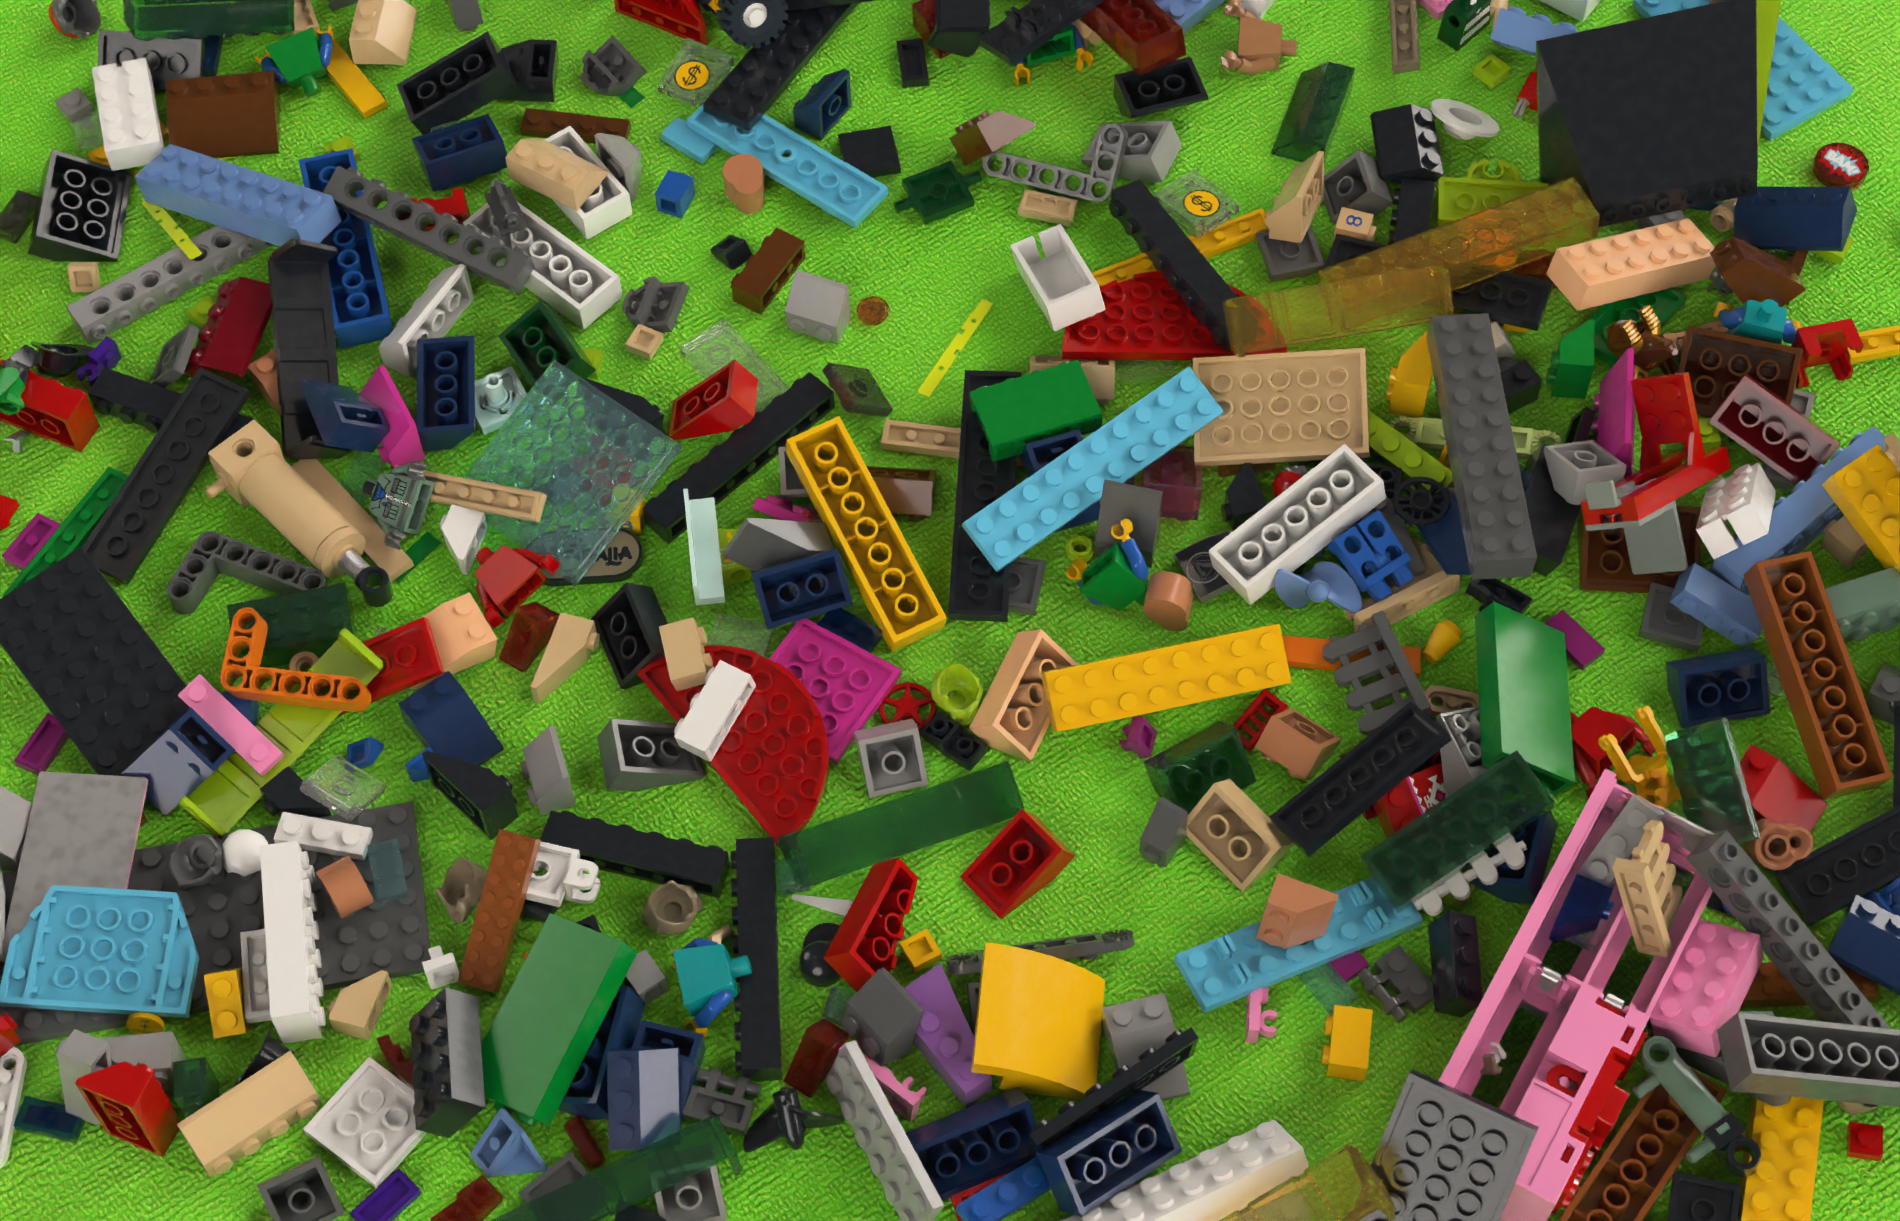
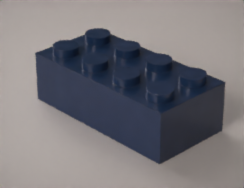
[1036,1089,1182,1216]

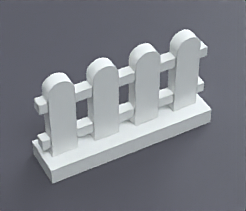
[1385,795,1527,916]

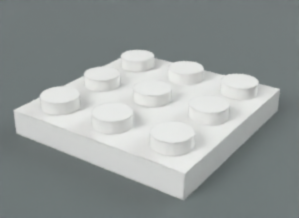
[303,1057,427,1189]

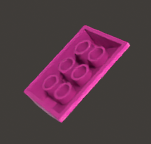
[1593,348,1635,478]

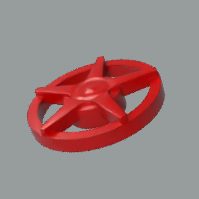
[879,682,936,732]

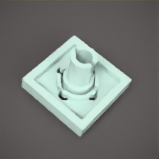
[475,366,536,435]

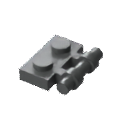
[1357,945,1434,1023]
[682,1068,762,1136]

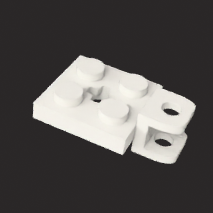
[525,842,601,907]

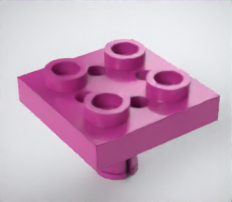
[753,494,823,523]

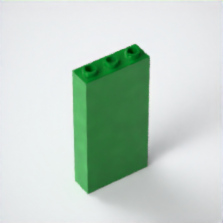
[1475,602,1575,796]
[481,913,638,1127]

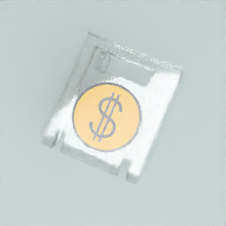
[658,38,735,107]
[1155,169,1239,239]

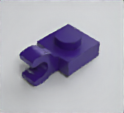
[76,337,122,387]

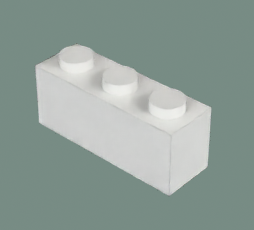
[674,660,756,762]

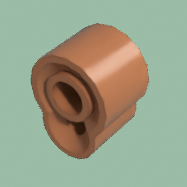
[722,154,765,214]
[1142,571,1194,631]
[1743,819,1813,870]
[316,855,374,919]

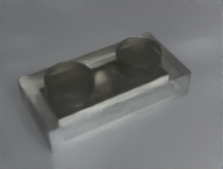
[0,190,38,244]

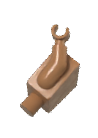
[1221,0,1297,75]

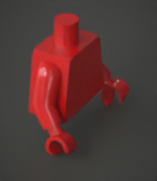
[475,545,561,628]
[1570,707,1656,799]

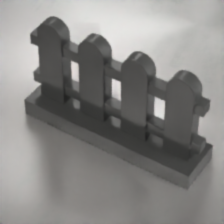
[1322,610,1433,736]

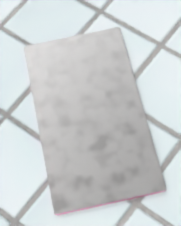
[0,771,148,962]

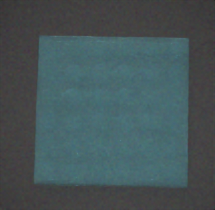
[462,360,682,586]

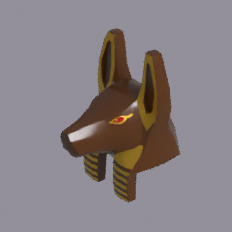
[1607,305,1678,379]

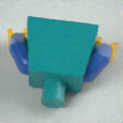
[1713,299,1802,344]
[671,938,752,1038]

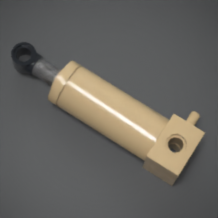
[205,419,393,607]

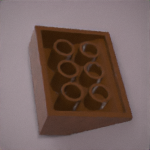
[166,71,280,159]
[1676,326,1803,418]
[1577,506,1701,593]

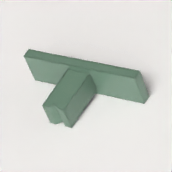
[5,430,30,452]

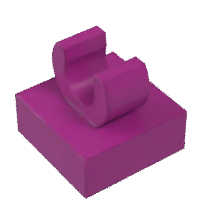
[1119,716,1157,758]

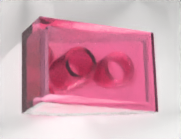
[1141,446,1202,521]

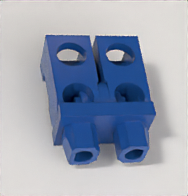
[1327,510,1414,602]

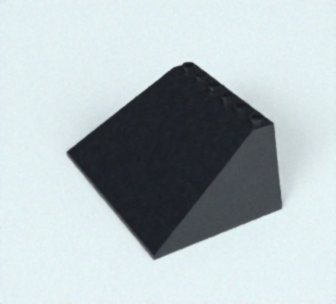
[1536,0,1758,228]

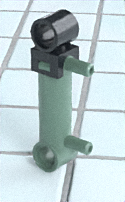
[1632,1036,1761,1177]

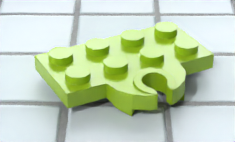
[1437,159,1549,233]

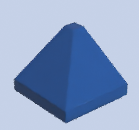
[346,737,384,773]
[405,747,434,782]

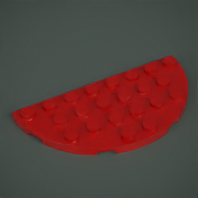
[1062,271,1287,361]
[637,645,829,851]

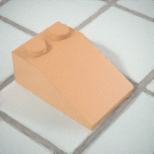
[412,593,497,690]

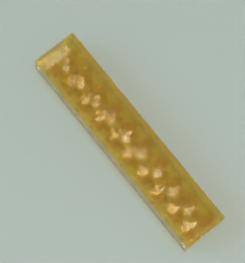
[1318,177,1600,332]

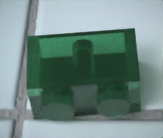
[173,1057,220,1118]

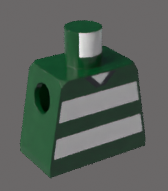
[1437,0,1491,52]

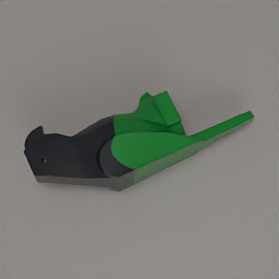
[0,344,42,415]

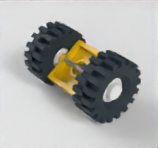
[697,0,788,49]

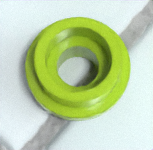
[1065,535,1095,562]

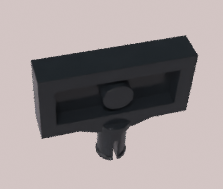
[1465,578,1533,614]

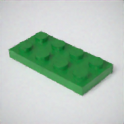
[1589,288,1687,367]

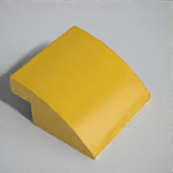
[971,942,1105,1100]

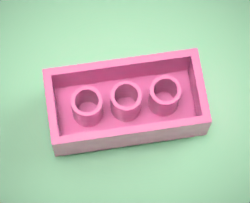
[1650,919,1764,1058]

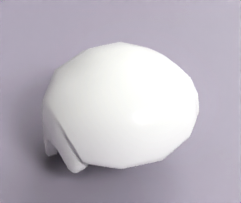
[222,829,268,877]

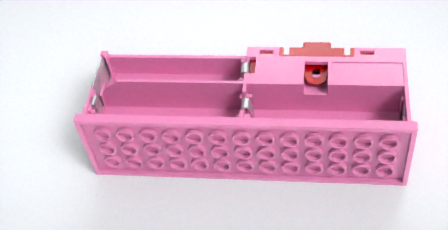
[1439,769,1714,1221]

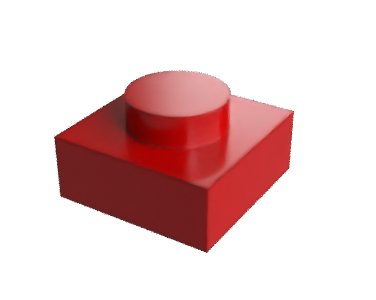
[1847,1122,1883,1161]

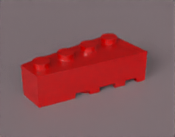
[823,858,918,992]

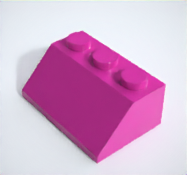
[359,365,425,469]

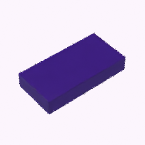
[349,1169,422,1221]

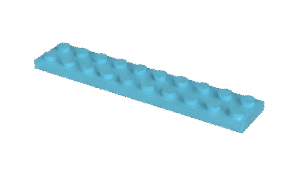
[962,367,1224,572]

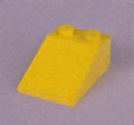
[1385,330,1433,418]

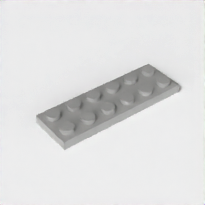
[825,1040,944,1221]

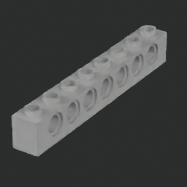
[66,225,274,344]

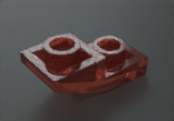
[377,1034,414,1090]
[430,1175,503,1221]

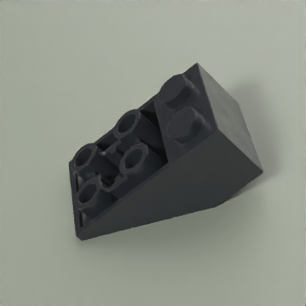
[494,39,559,102]

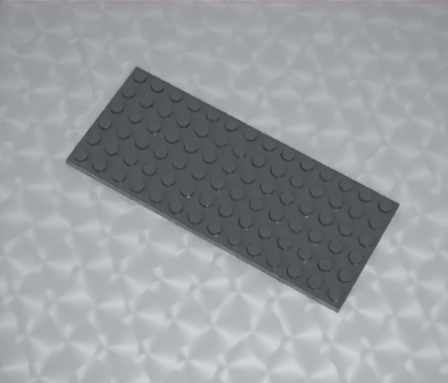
[0,801,431,1046]

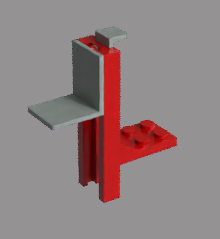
[1580,372,1731,575]

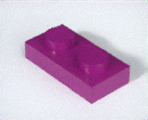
[2,513,61,571]

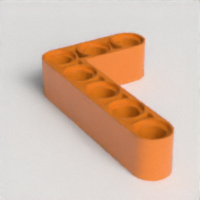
[220,607,371,712]

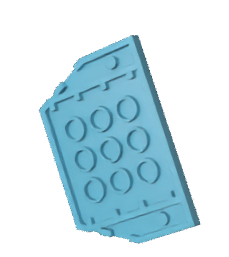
[0,885,199,1018]

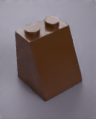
[1710,236,1806,307]

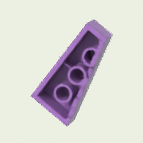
[904,963,992,1108]

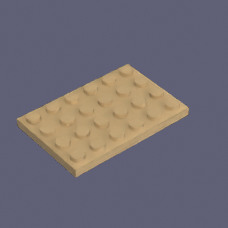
[1193,348,1370,467]

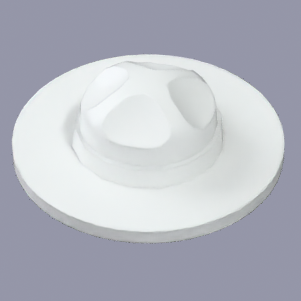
[1430,99,1499,140]

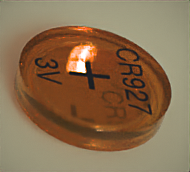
[857,296,889,325]

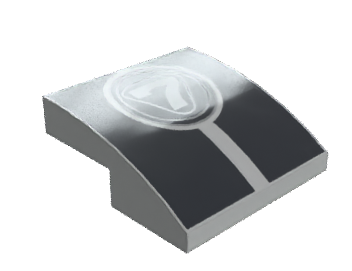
[1174,530,1235,604]

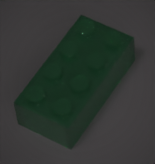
[227,583,357,668]

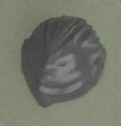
[169,834,223,888]

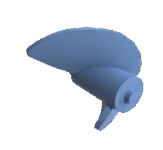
[1274,561,1362,614]

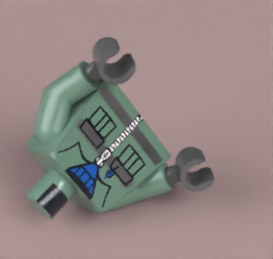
[363,461,436,550]

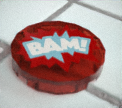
[1813,143,1869,189]

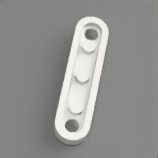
[0,1047,27,1169]

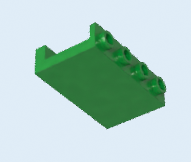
[970,360,1102,462]

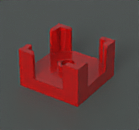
[1791,318,1864,389]

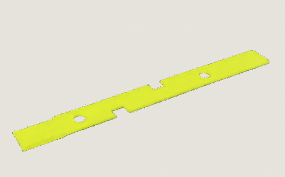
[142,201,202,260]
[918,299,993,397]

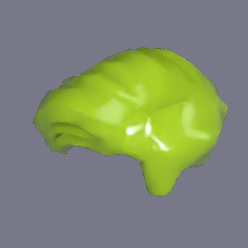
[931,663,983,726]

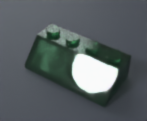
[1271,62,1355,163]
[1664,717,1761,845]

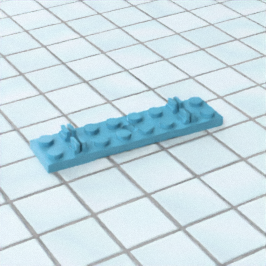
[686,104,889,228]
[1174,869,1424,1013]

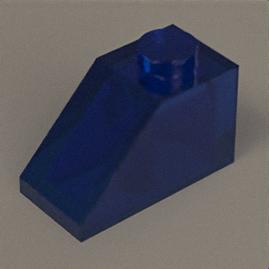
[1549,874,1615,942]

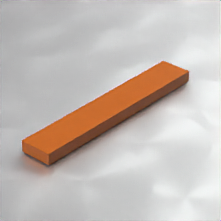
[1282,635,1421,678]

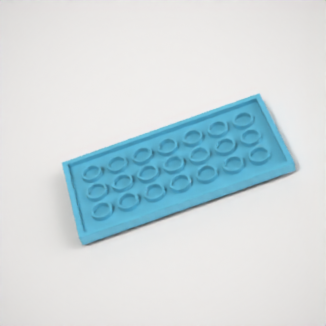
[1632,0,1854,141]

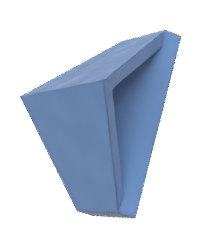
[470,1108,548,1178]

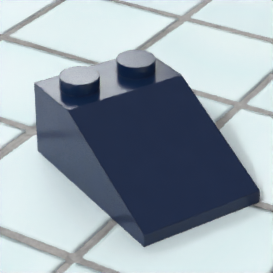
[398,671,504,766]

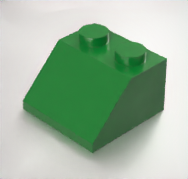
[1546,320,1595,399]

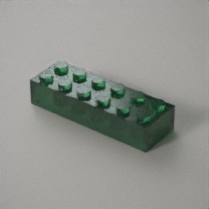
[123,0,294,41]
[1360,750,1554,914]

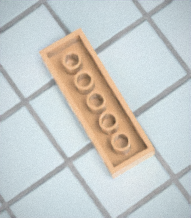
[1546,218,1715,311]

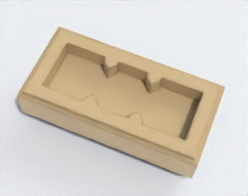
[281,0,320,36]
[1018,189,1078,227]

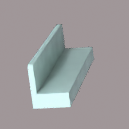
[683,488,725,606]

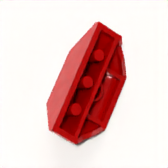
[614,0,708,47]

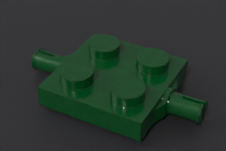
[894,161,982,225]

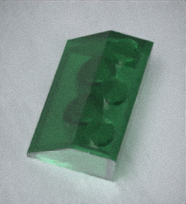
[1143,721,1256,816]

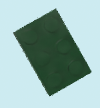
[498,300,596,406]

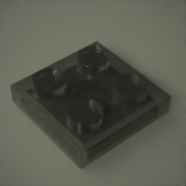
[822,363,893,417]

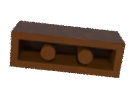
[731,228,806,315]

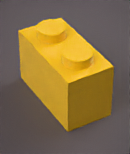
[203,967,251,1039]
[1321,1005,1373,1081]

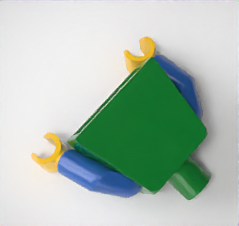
[1014,24,1093,87]
[255,25,335,97]
[1066,518,1149,611]

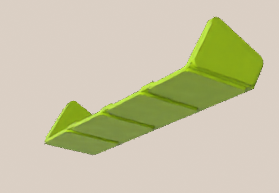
[178,628,383,838]

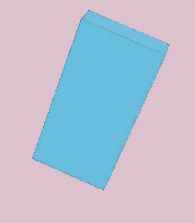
[660,117,719,164]

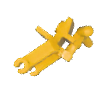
[1598,705,1705,809]

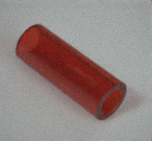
[564,1116,606,1170]

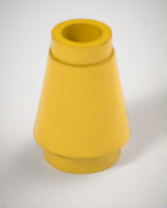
[1421,619,1462,664]

